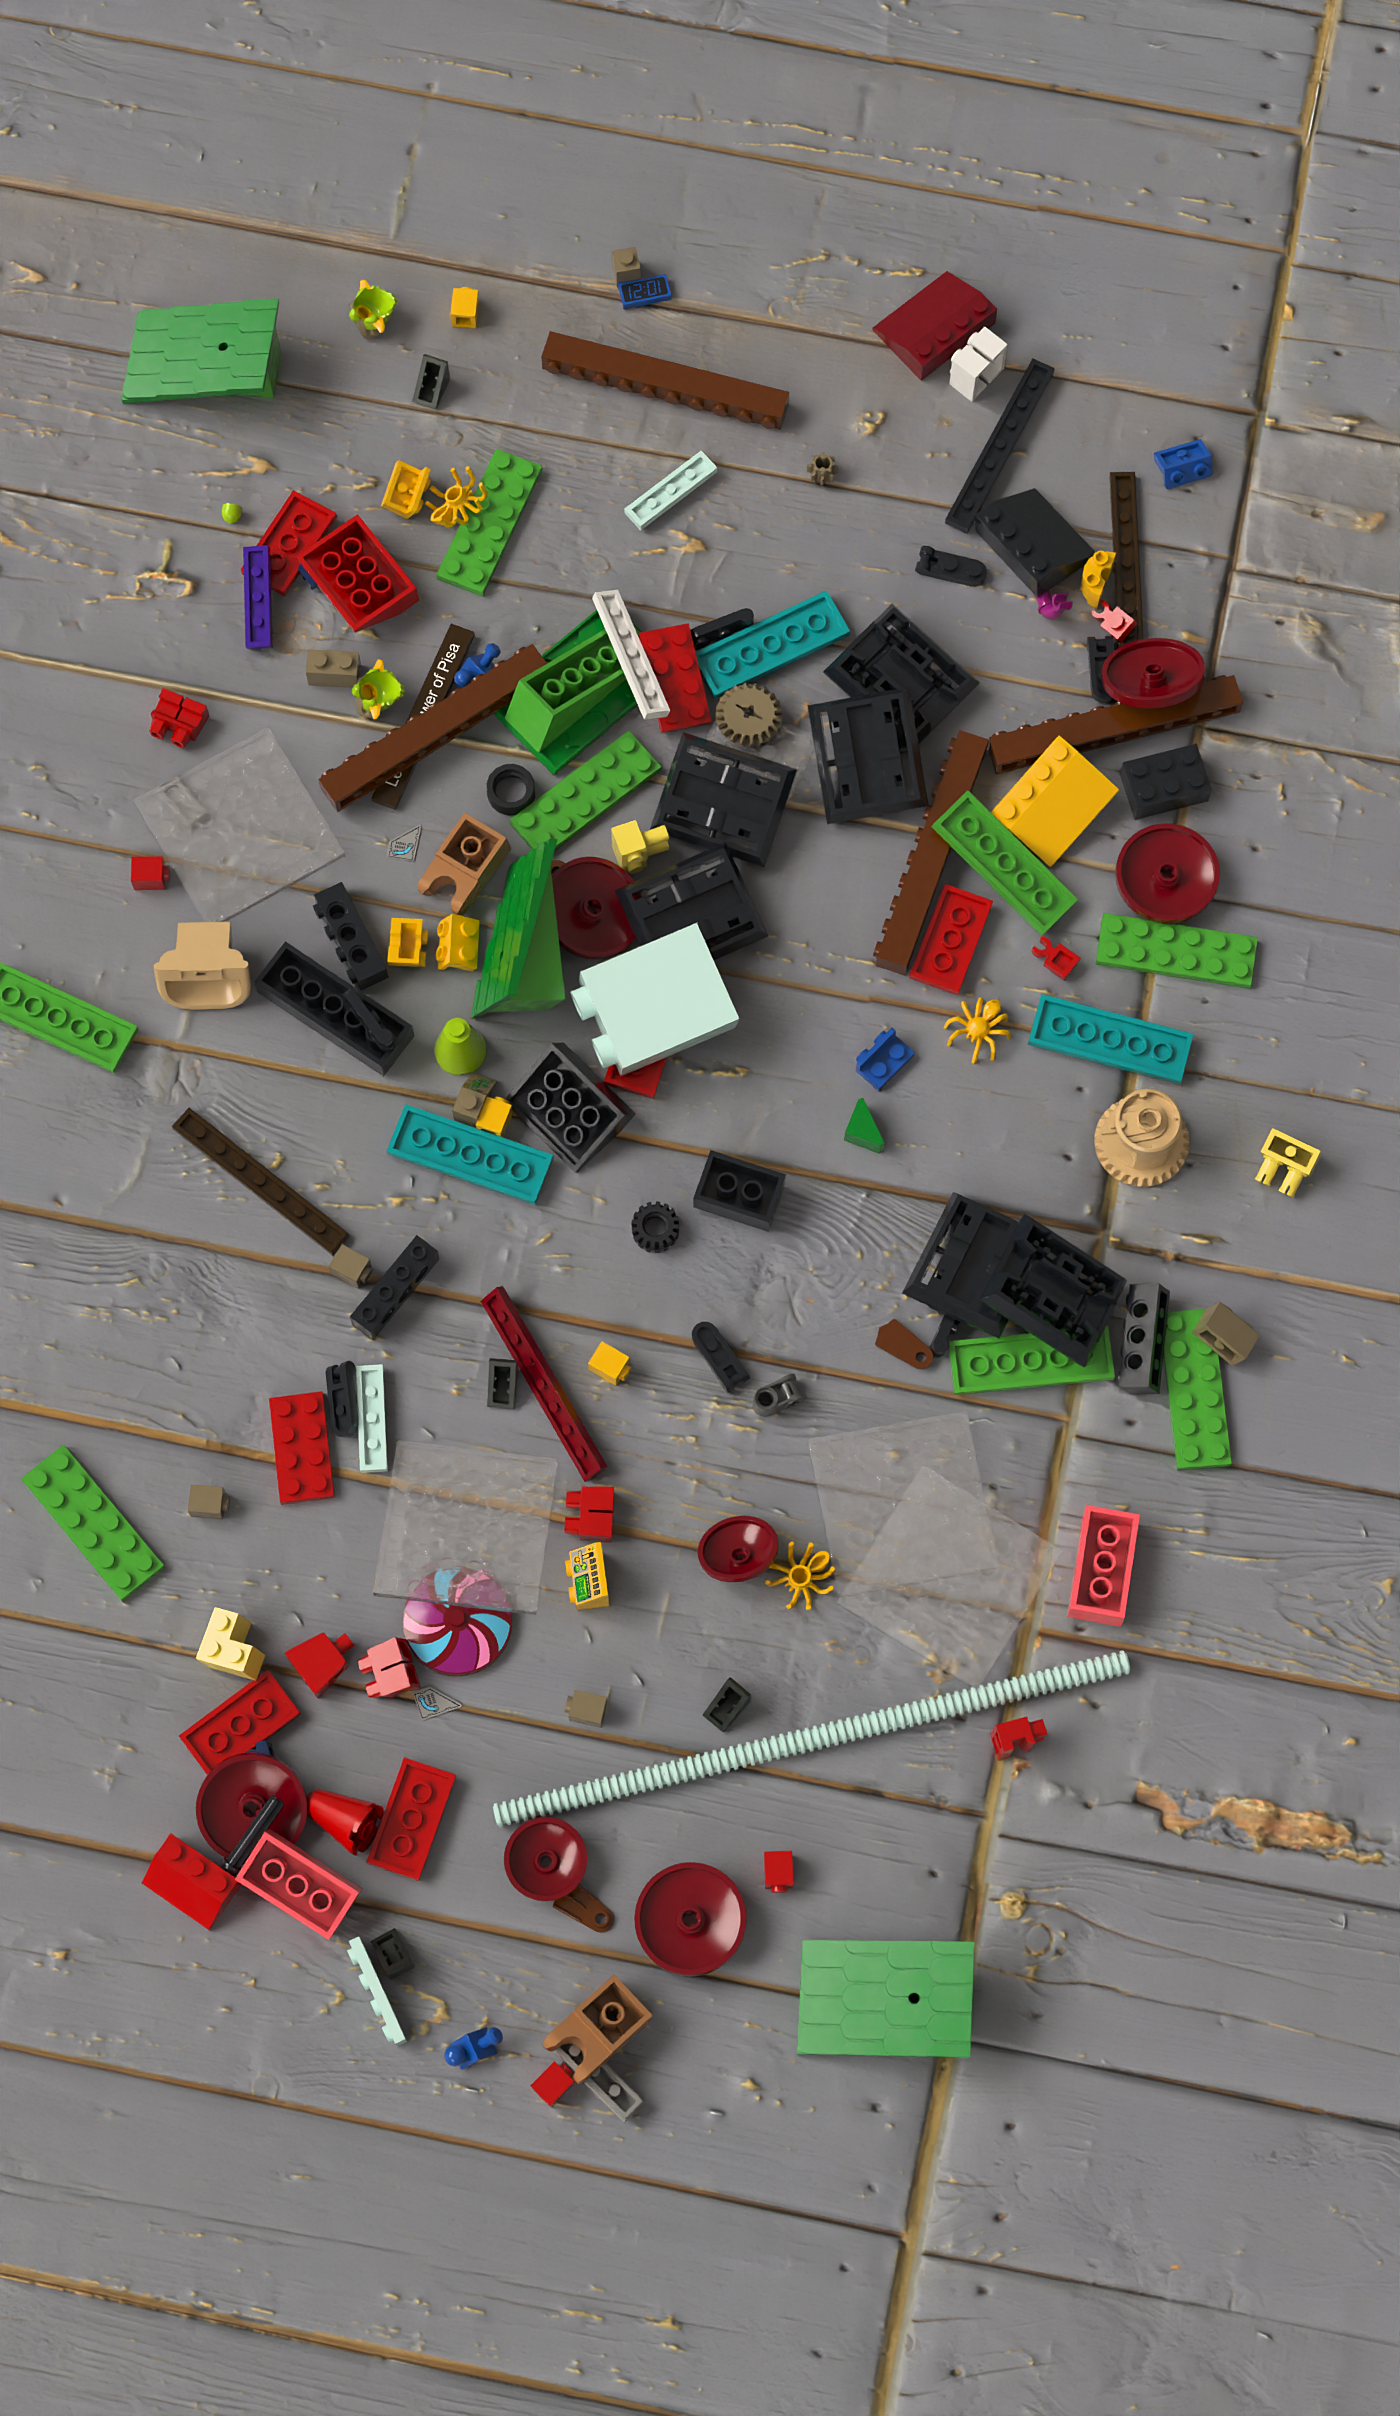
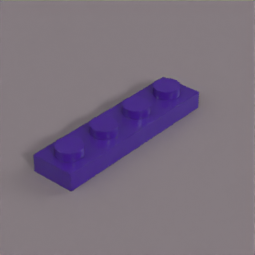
[243,545,273,649]

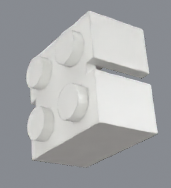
[949,327,1008,402]

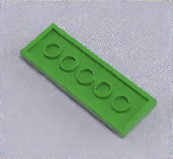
[436,449,542,597]
[509,730,661,851]
[931,790,1078,936]
[1095,913,1258,989]
[0,962,139,1074]
[1163,1309,1232,1471]
[948,1326,1115,1396]
[21,1444,165,1602]

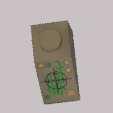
[452,1072,497,1128]

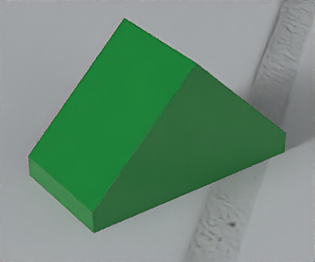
[844,1098,885,1154]

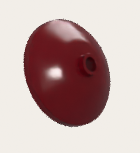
[697,1516,779,1582]
[504,1817,587,1902]

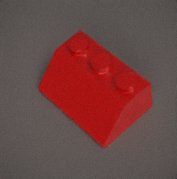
[142,1833,242,1931]

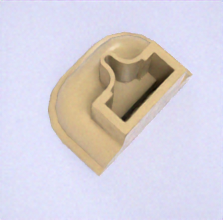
[154,922,251,1010]

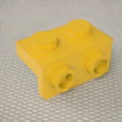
[381,460,431,519]
[436,914,480,972]

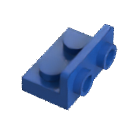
[1154,439,1213,489]
[856,1028,915,1092]

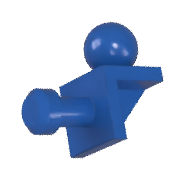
[454,643,501,688]
[444,2027,503,2070]

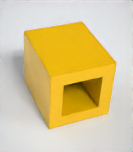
[450,287,479,328]
[476,1097,513,1137]
[588,1341,632,1386]

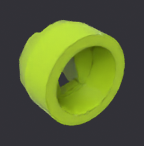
[221,503,242,524]

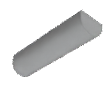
[553,2044,644,2123]

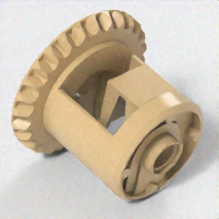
[1094,1089,1190,1187]

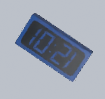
[618,274,671,309]

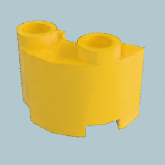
[1080,550,1116,609]
[387,918,428,967]

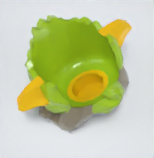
[349,280,398,339]
[352,659,405,720]

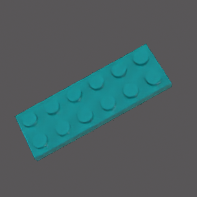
[695,590,850,699]
[1028,994,1193,1085]
[386,1104,554,1205]

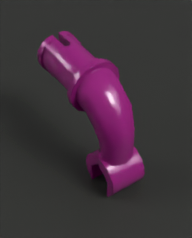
[1035,590,1073,620]

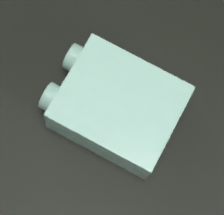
[570,923,739,1076]

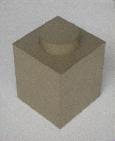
[612,247,641,288]
[328,1244,373,1288]
[188,1485,230,1519]
[565,1690,607,1728]

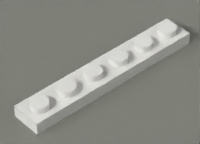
[592,590,670,720]

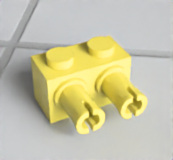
[611,820,669,874]
[1254,1128,1322,1198]

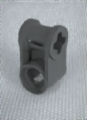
[752,1374,806,1417]

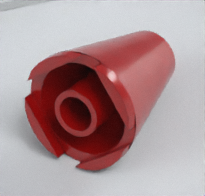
[307,1789,384,1856]

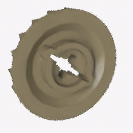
[716,682,782,746]

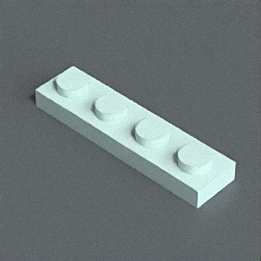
[624,451,717,531]
[356,1364,388,1473]
[347,1936,407,2046]

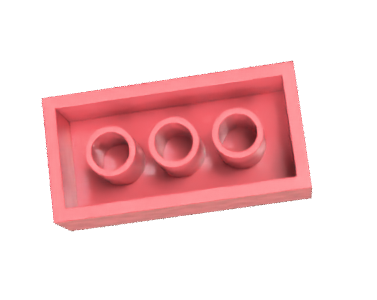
[1067,1505,1140,1627]
[235,1828,363,1940]

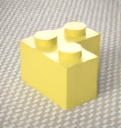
[196,1607,265,1681]

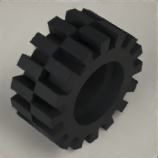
[631,1201,679,1253]

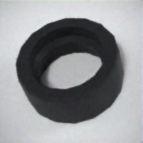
[486,764,535,816]

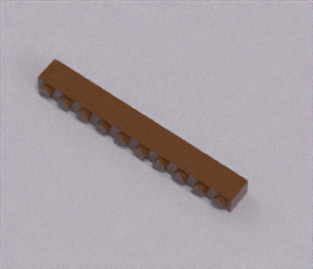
[541,331,789,430]
[318,644,547,813]
[987,675,1243,775]
[873,730,989,976]

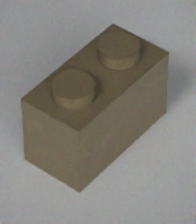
[306,649,361,688]
[1192,1302,1260,1366]

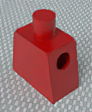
[285,1632,354,1699]

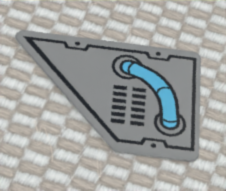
[386,825,421,861]
[413,1686,462,1720]

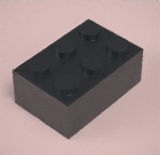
[1120,743,1212,820]
[693,1150,786,1232]

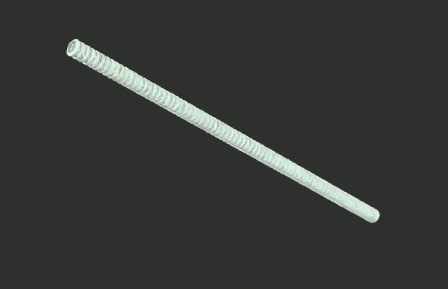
[493,1650,1130,1828]

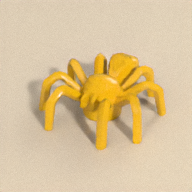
[425,466,488,528]
[944,997,1011,1064]
[765,1541,835,1610]

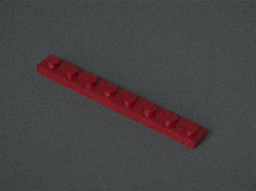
[480,1286,608,1482]

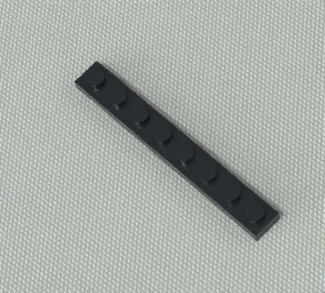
[945,358,1055,534]

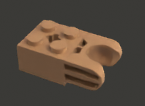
[418,812,511,916]
[542,1974,653,2084]

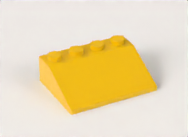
[991,736,1120,868]

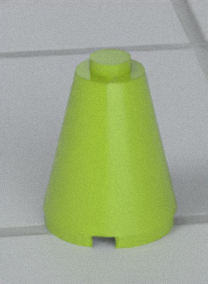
[434,1018,487,1075]

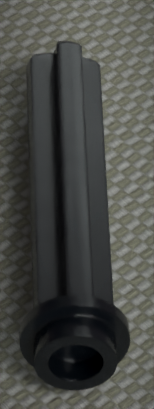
[222,1796,284,1876]

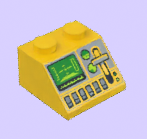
[565,1542,609,1610]

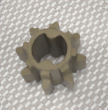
[807,452,838,486]

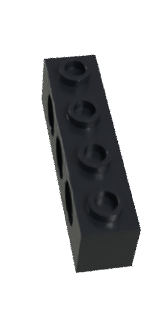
[312,882,389,991]
[350,1235,439,1340]
[1118,1283,1170,1394]

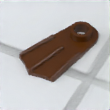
[875,1319,933,1369]
[553,1884,614,1933]

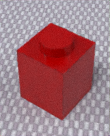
[131,856,170,890]
[764,1851,793,1893]
[530,2061,575,2108]

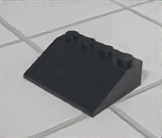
[975,488,1095,598]
[505,1042,636,1173]

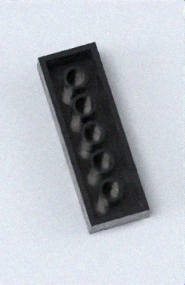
[254,941,414,1077]

